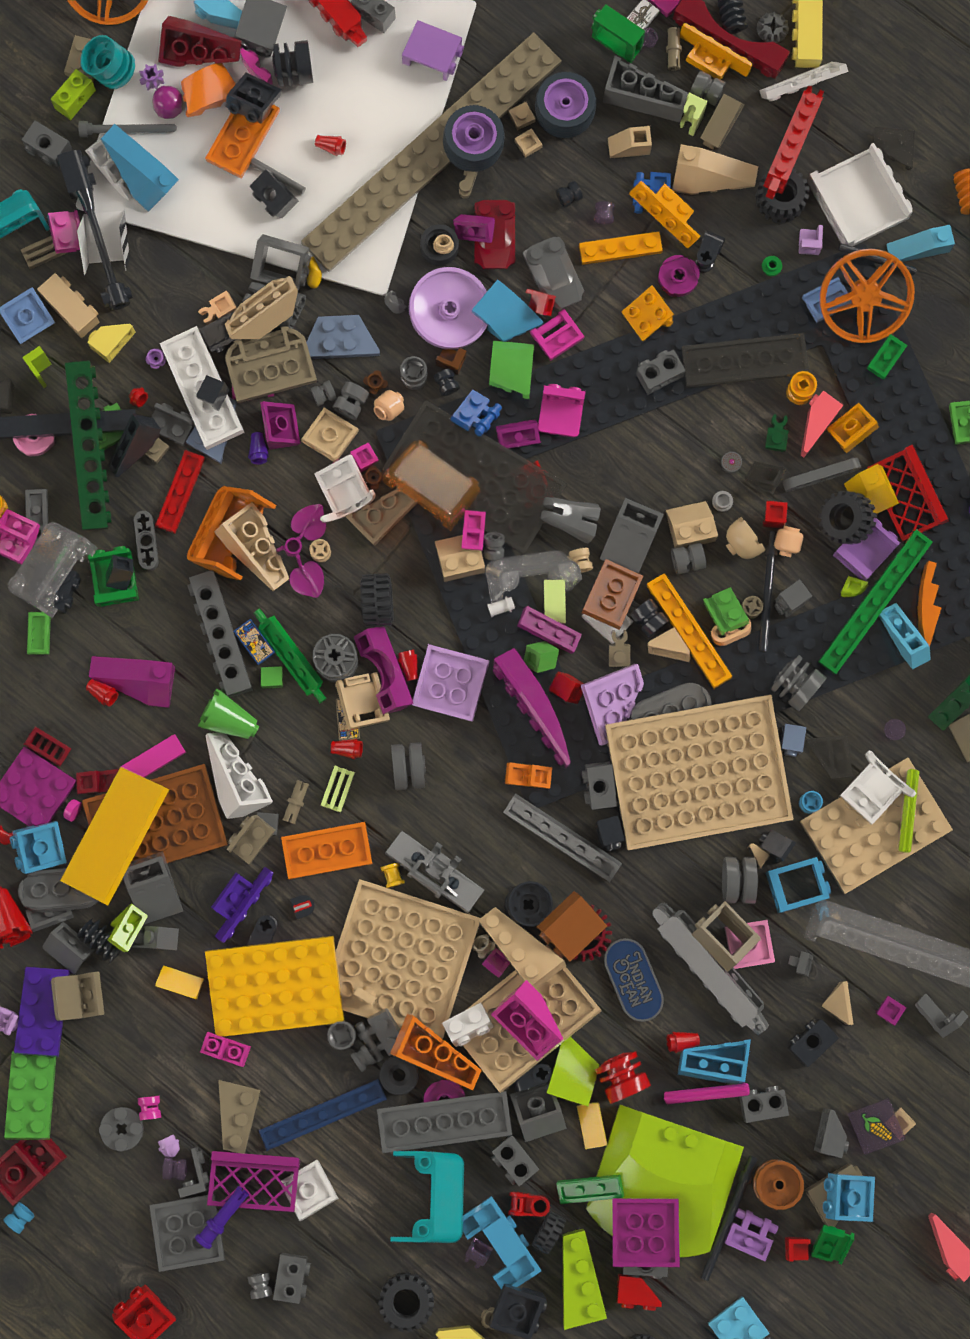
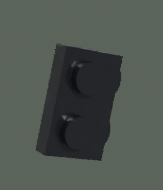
[199,310,244,353]

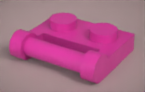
[530,309,584,361]

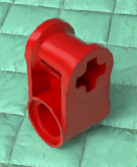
[508,1192,550,1217]

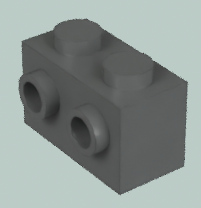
[273,1253,311,1304]

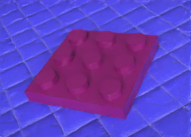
[0,747,77,826]
[612,1198,680,1267]

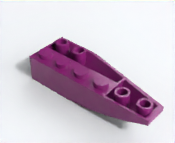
[493,648,570,768]

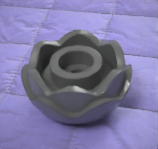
[384,290,407,314]

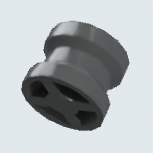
[350,1045,376,1072]

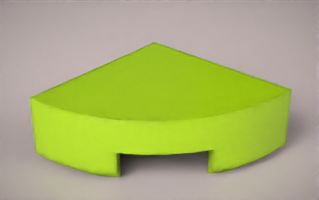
[841,576,868,597]

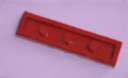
[155,450,205,534]

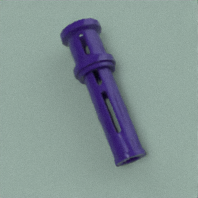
[195,1186,249,1249]

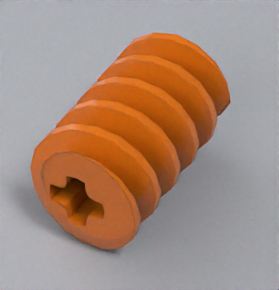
[953,169,970,215]

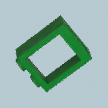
[591,4,645,63]

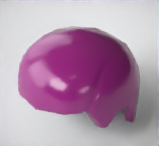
[152,86,183,119]

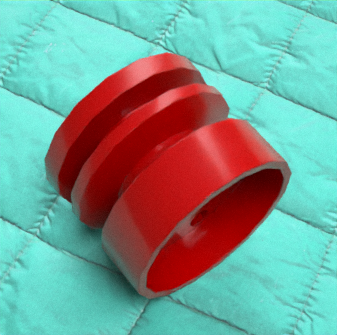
[595,1051,651,1104]

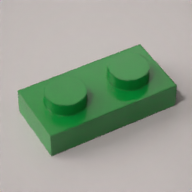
[867,334,907,380]

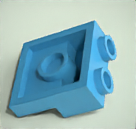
[10,821,67,874]
[823,1173,875,1222]

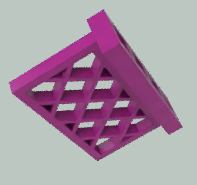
[207,1151,300,1212]

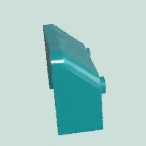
[0,189,50,238]
[391,1151,464,1243]

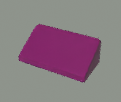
[453,214,495,243]
[496,419,540,450]

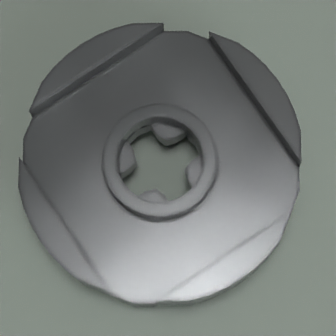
[99,1107,144,1151]

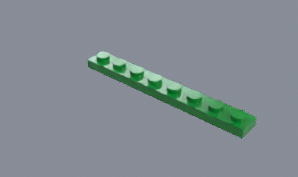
[818,529,933,675]

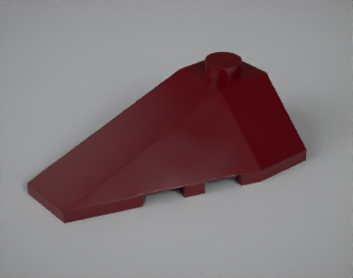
[158,16,242,67]

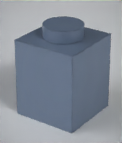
[780,724,806,757]

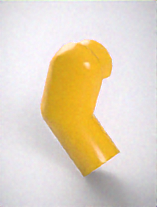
[307,257,322,289]

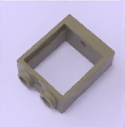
[691,901,761,972]

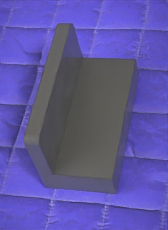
[43,922,95,974]

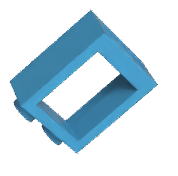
[766,857,831,913]

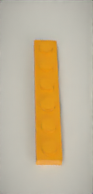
[647,573,732,689]

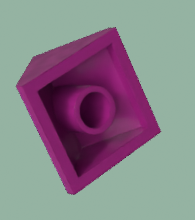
[261,401,301,450]

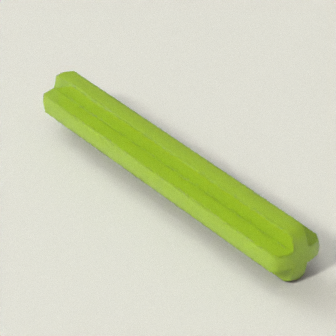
[899,769,919,853]

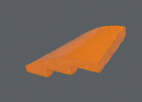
[181,63,236,117]

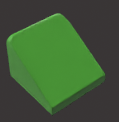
[261,666,283,689]

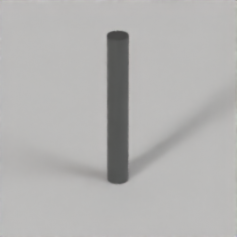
[250,158,306,195]

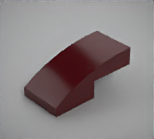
[76,769,119,794]

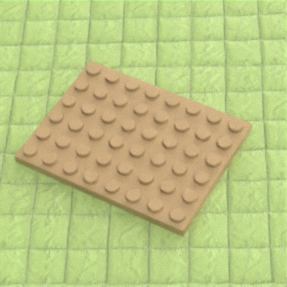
[605,695,793,850]

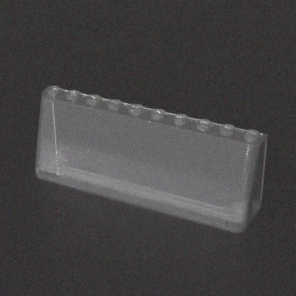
[804,900,970,988]

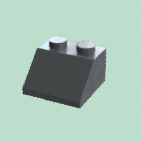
[510,1081,567,1142]

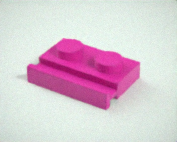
[47,210,80,254]

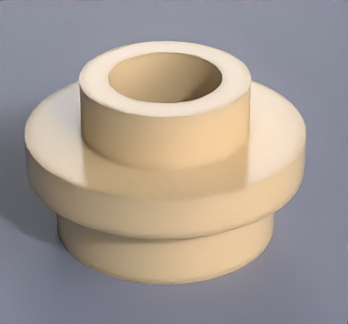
[433,235,454,254]

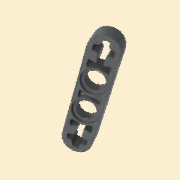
[782,458,861,492]

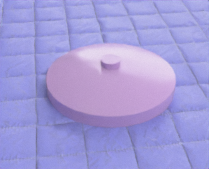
[409,267,487,349]

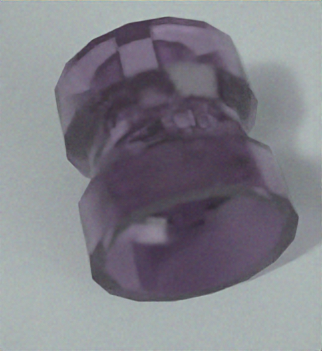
[163,1157,188,1181]

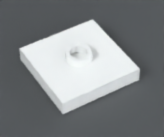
[281,1160,339,1221]

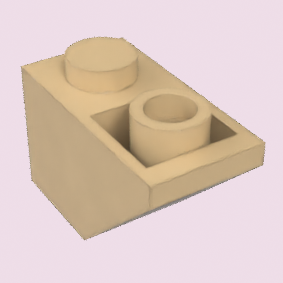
[608,126,652,158]

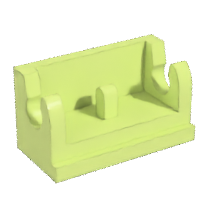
[680,93,707,136]

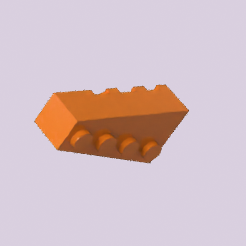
[390,1014,481,1090]

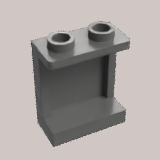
[234,0,287,57]

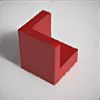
[526,289,556,316]
[763,501,788,528]
[549,671,584,704]
[785,1237,811,1262]

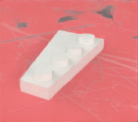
[759,62,848,101]

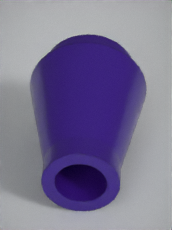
[248,432,269,465]

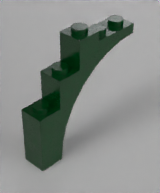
[928,673,970,731]

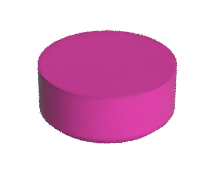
[63,799,82,822]

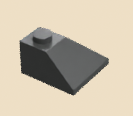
[814,1108,849,1158]

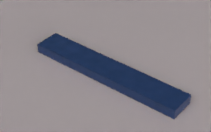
[259,1079,387,1151]

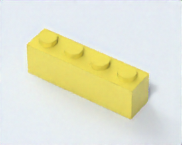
[792,0,823,68]

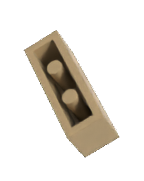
[37,273,99,338]

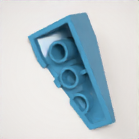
[101,124,179,212]

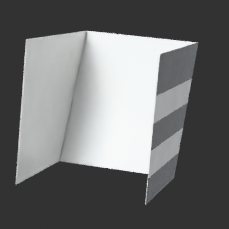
[77,210,130,275]

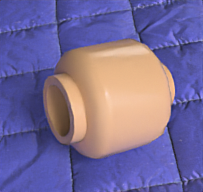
[374,390,404,421]
[774,526,803,557]

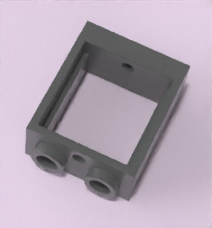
[250,234,311,290]

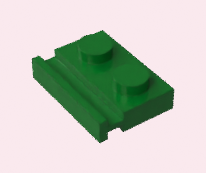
[811,1225,855,1265]

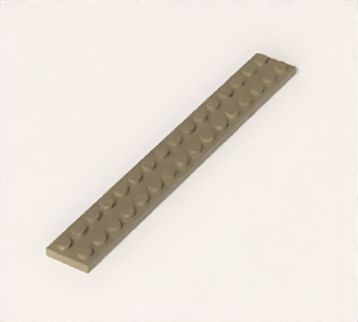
[301,33,562,272]

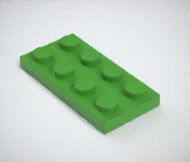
[4,1051,56,1140]

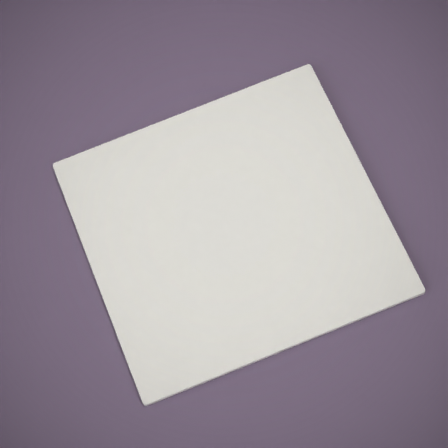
[76,0,476,296]

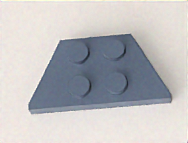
[306,315,380,359]

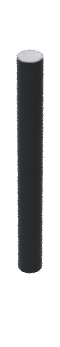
[838,243,916,275]

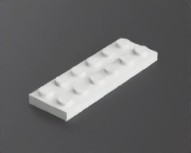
[160,326,244,450]

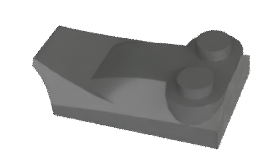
[523,237,584,310]

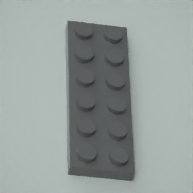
[377,1091,512,1153]

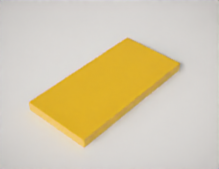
[60,767,169,905]

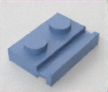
[802,277,851,323]

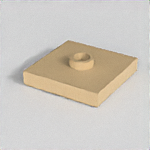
[301,408,359,462]

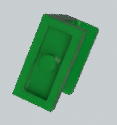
[88,546,139,607]

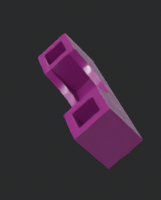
[354,626,414,714]

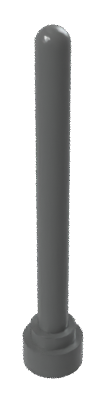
[78,121,177,138]

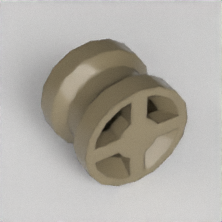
[741,596,763,619]

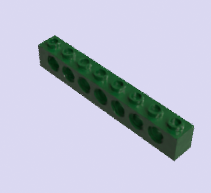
[65,361,112,531]

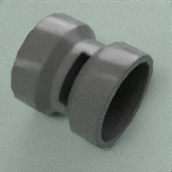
[310,380,337,407]
[483,532,505,560]
[247,1272,273,1299]

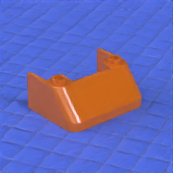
[187,486,276,580]

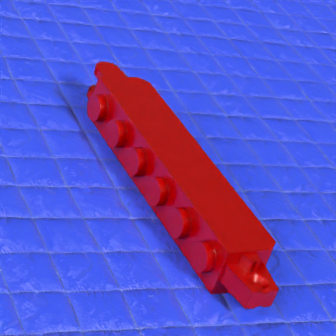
[308,0,367,47]
[763,86,824,200]

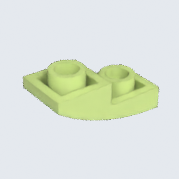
[544,580,566,624]

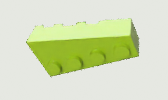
[562,1229,607,1330]

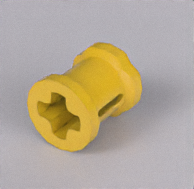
[381,863,405,888]

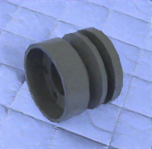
[313,634,358,683]
[771,655,827,712]

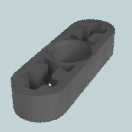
[134,511,159,571]

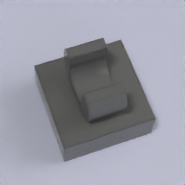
[788,951,813,977]

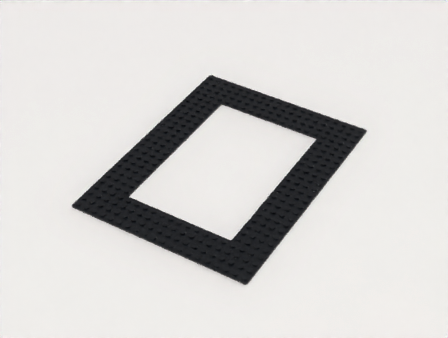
[377,244,970,808]

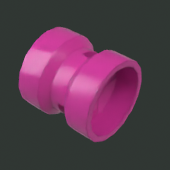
[138,1096,161,1120]

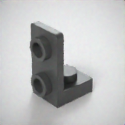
[915,994,968,1038]
[178,1147,210,1198]

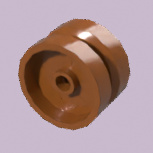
[753,1159,804,1210]

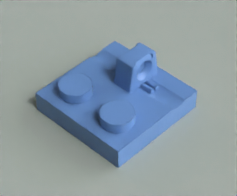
[0,287,55,344]

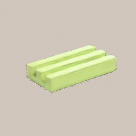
[321,766,355,813]

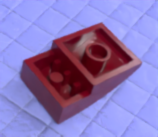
[0,1138,67,1206]

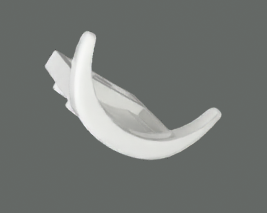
[315,455,376,522]
[840,750,916,825]

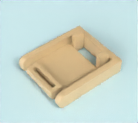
[336,672,390,730]

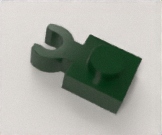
[765,414,789,452]

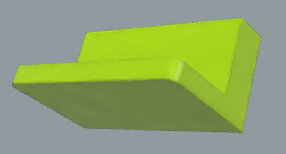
[22,346,52,388]

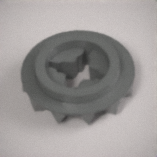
[757,11,789,43]

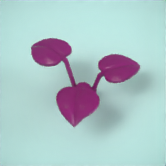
[276,504,326,598]

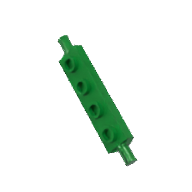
[253,608,327,704]

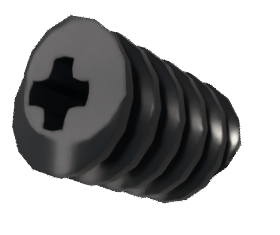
[717,0,748,34]
[77,918,122,964]

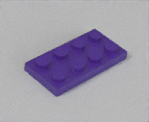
[14,967,70,1057]

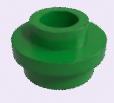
[762,256,782,276]

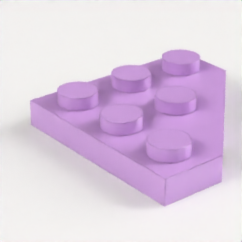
[581,664,644,745]

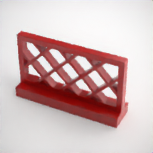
[867,445,949,542]

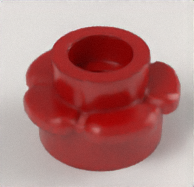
[129,387,148,407]

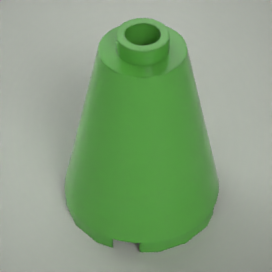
[198,689,259,739]

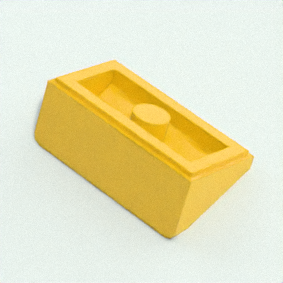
[155,965,204,999]
[577,1102,607,1149]

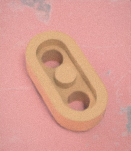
[711,618,751,646]

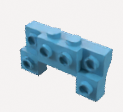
[463,1196,541,1290]

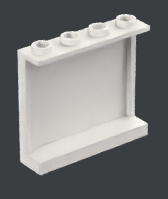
[807,143,913,247]

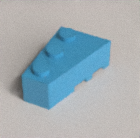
[678,1039,751,1085]

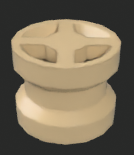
[309,539,331,563]

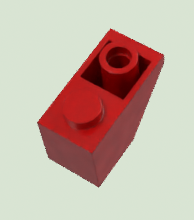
[616,1274,662,1311]

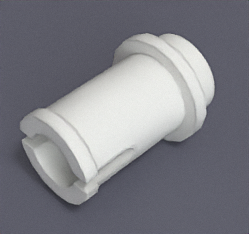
[487,596,515,617]

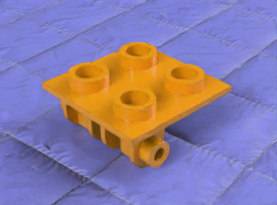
[622,285,674,341]

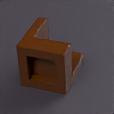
[436,348,467,375]

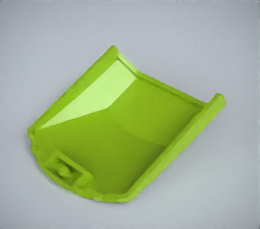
[586,1105,744,1257]

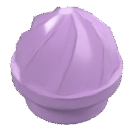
[158,1135,180,1157]

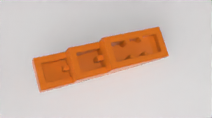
[918,561,941,647]

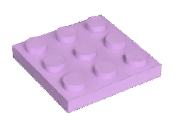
[412,644,490,722]

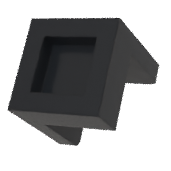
[196,375,229,411]
[106,555,134,590]

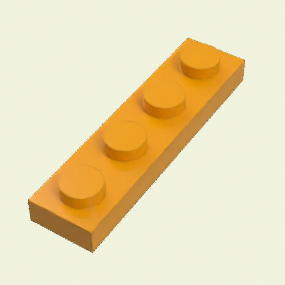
[579,232,663,265]

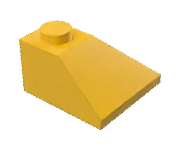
[844,464,899,514]

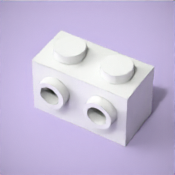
[442,1003,494,1047]

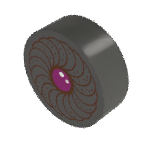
[721,452,742,473]

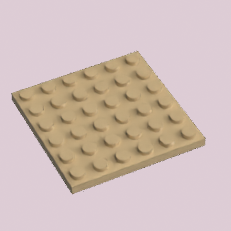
[336,879,480,1039]

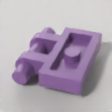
[724,1208,778,1261]

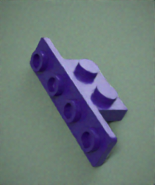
[211,867,273,943]

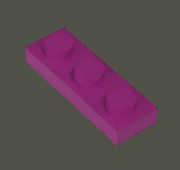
[517,606,582,654]

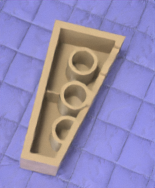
[478,907,566,989]

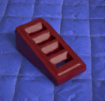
[23,726,71,766]

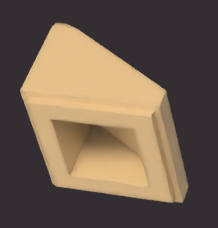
[747,843,769,869]

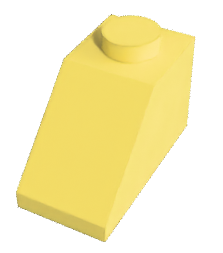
[87,324,136,363]

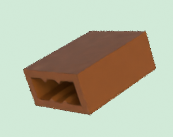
[537,891,607,961]

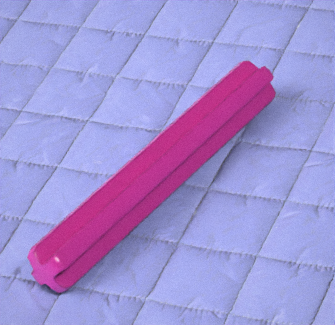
[664,1083,750,1104]

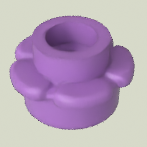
[146,349,166,369]

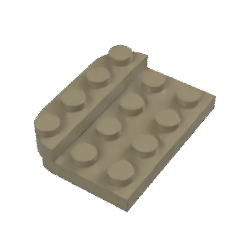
[225,327,317,403]

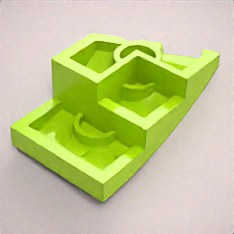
[546,1037,599,1107]

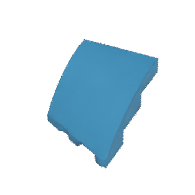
[472,279,543,342]

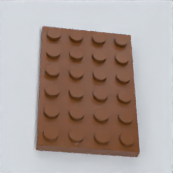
[82,764,228,864]

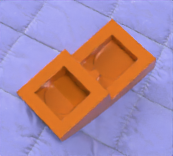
[505,762,552,789]

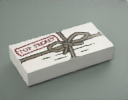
[627,0,659,30]

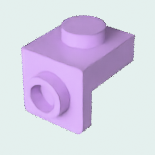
[0,1006,18,1036]

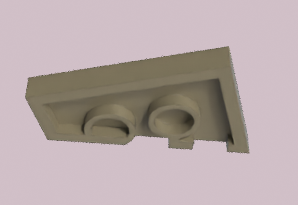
[345,486,418,546]
[218,1080,261,1154]

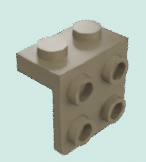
[51,972,104,1021]

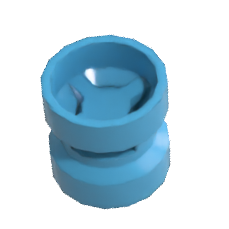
[799,791,823,814]
[3,1202,35,1234]

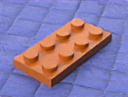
[205,105,280,179]
[281,822,373,880]

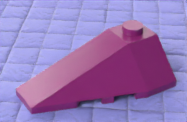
[89,656,175,708]

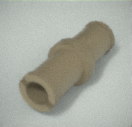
[666,27,682,71]
[282,780,309,824]

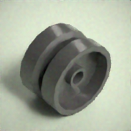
[391,742,426,791]
[722,857,758,904]

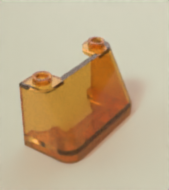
[383,440,480,531]

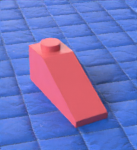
[801,391,843,458]
[928,1213,970,1282]

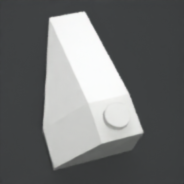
[206,732,273,819]

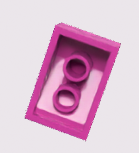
[491,980,563,1061]

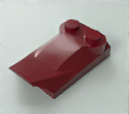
[475,200,515,269]

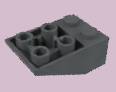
[600,498,664,574]
[123,851,183,925]

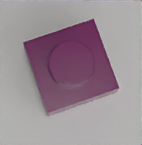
[482,948,510,978]
[875,996,906,1026]

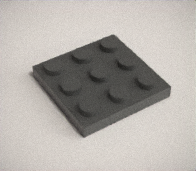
[149,1194,225,1272]

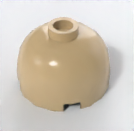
[726,517,765,559]

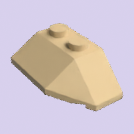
[225,276,298,339]

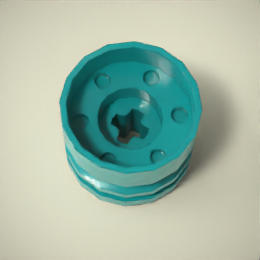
[80,35,135,89]

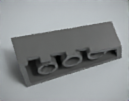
[603,56,688,122]

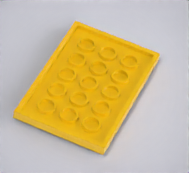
[205,936,344,1037]

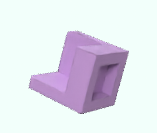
[799,225,823,255]

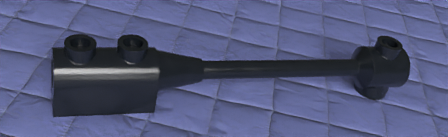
[57,150,133,310]

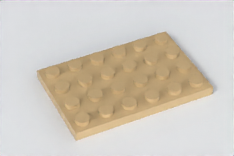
[800,758,953,894]
[463,944,601,1093]

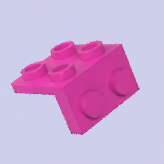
[538,384,585,437]

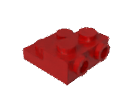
[112,1284,176,1339]

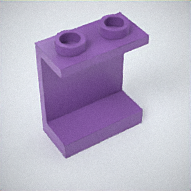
[402,20,464,81]
[833,518,900,581]

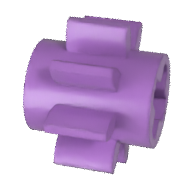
[139,64,164,91]

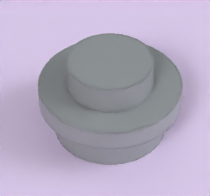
[712,491,733,512]

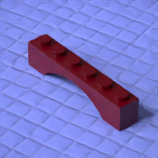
[673,0,790,79]

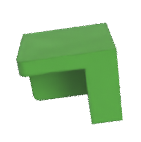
[524,641,559,673]

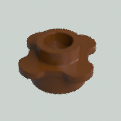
[363,370,388,394]
[362,465,386,490]

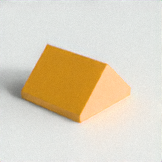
[827,403,879,453]

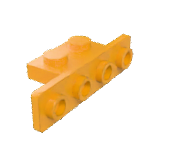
[680,23,752,80]
[629,181,700,248]

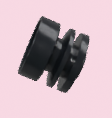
[272,40,313,87]
[504,881,553,928]

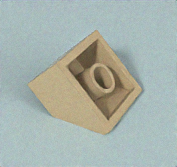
[666,501,718,548]
[435,535,485,582]

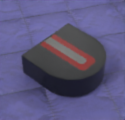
[290,895,315,920]

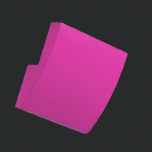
[0,509,40,565]

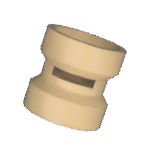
[568,548,593,574]

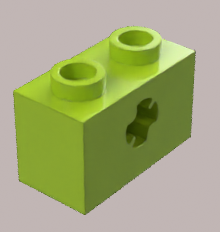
[51,69,96,121]

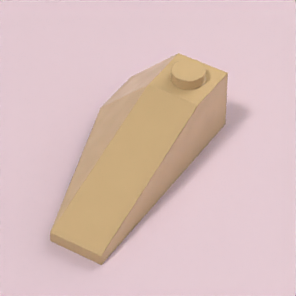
[672,144,758,195]
[214,502,289,591]

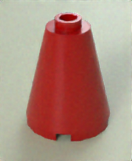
[0,886,33,949]

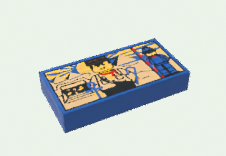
[234,619,275,665]

